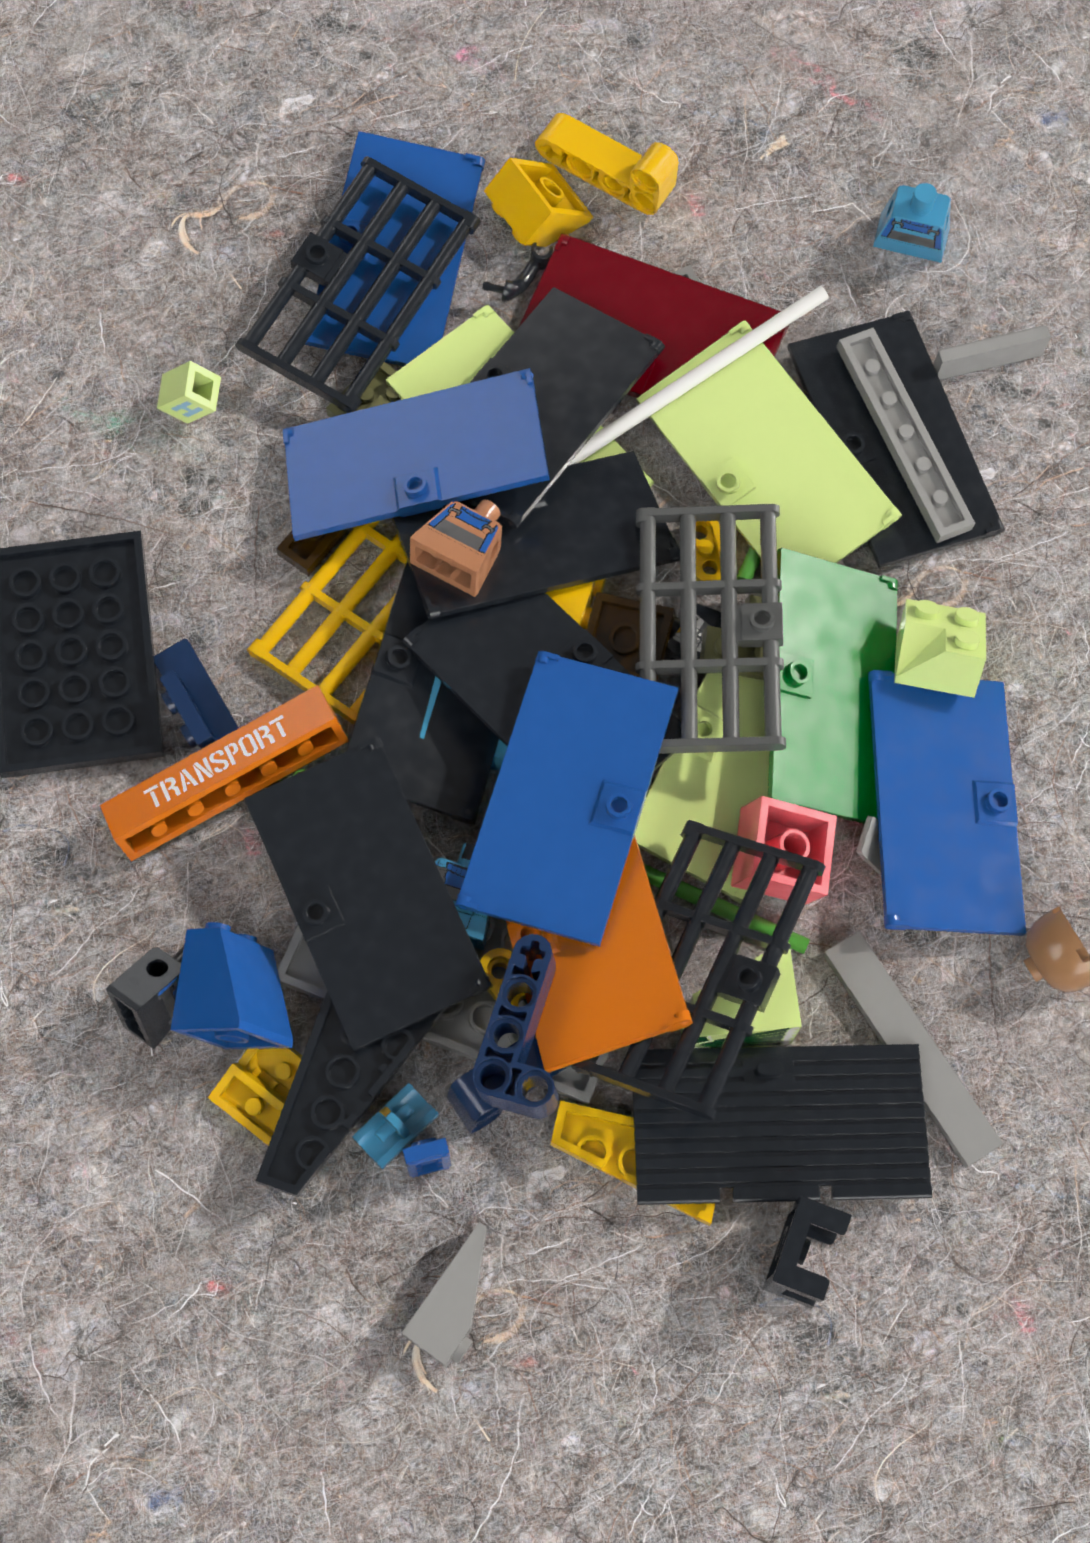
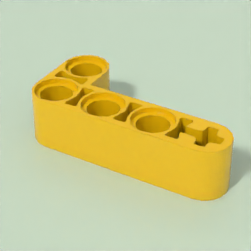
[535,113,679,215]

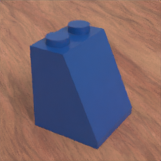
[171,922,293,1050]

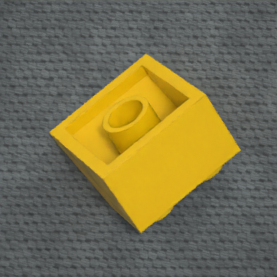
[484,158,594,247]

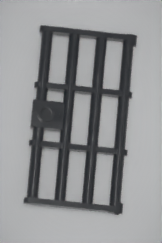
[235,156,481,413]
[571,820,826,1121]

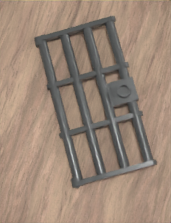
[635,504,786,754]

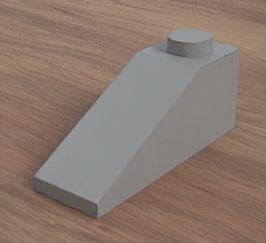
[402,1222,487,1367]

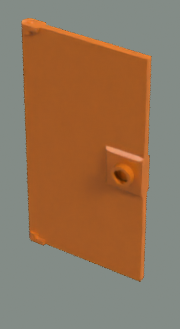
[506,836,693,1073]

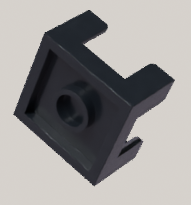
[762,1196,852,1309]

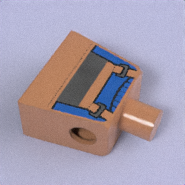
[410,500,502,597]

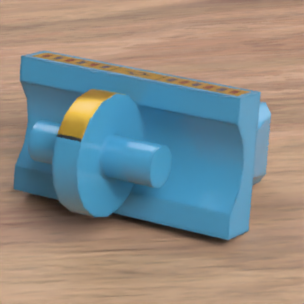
[352,1083,439,1170]

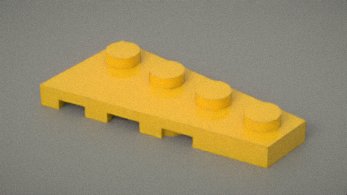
[550,1100,715,1226]

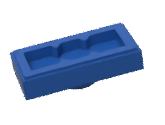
[403,1138,451,1178]

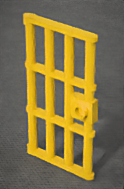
[246,521,407,725]

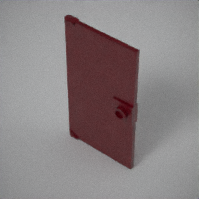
[518,233,790,398]

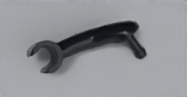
[482,242,553,302]

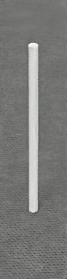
[569,286,829,465]

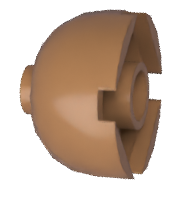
[1023,906,1090,992]

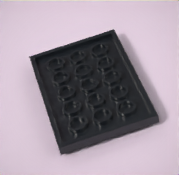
[0,530,165,778]

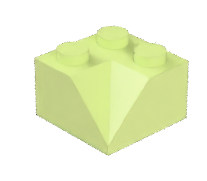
[894,599,986,698]

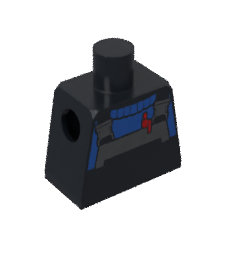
[106,945,184,1049]

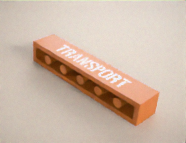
[100,685,349,862]

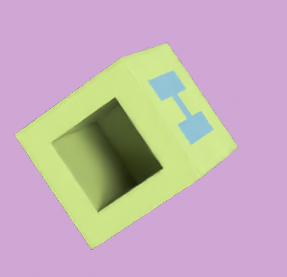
[157,361,221,424]

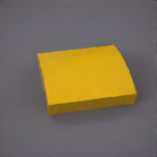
[208,1048,303,1146]

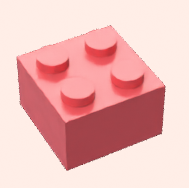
[731,796,837,905]

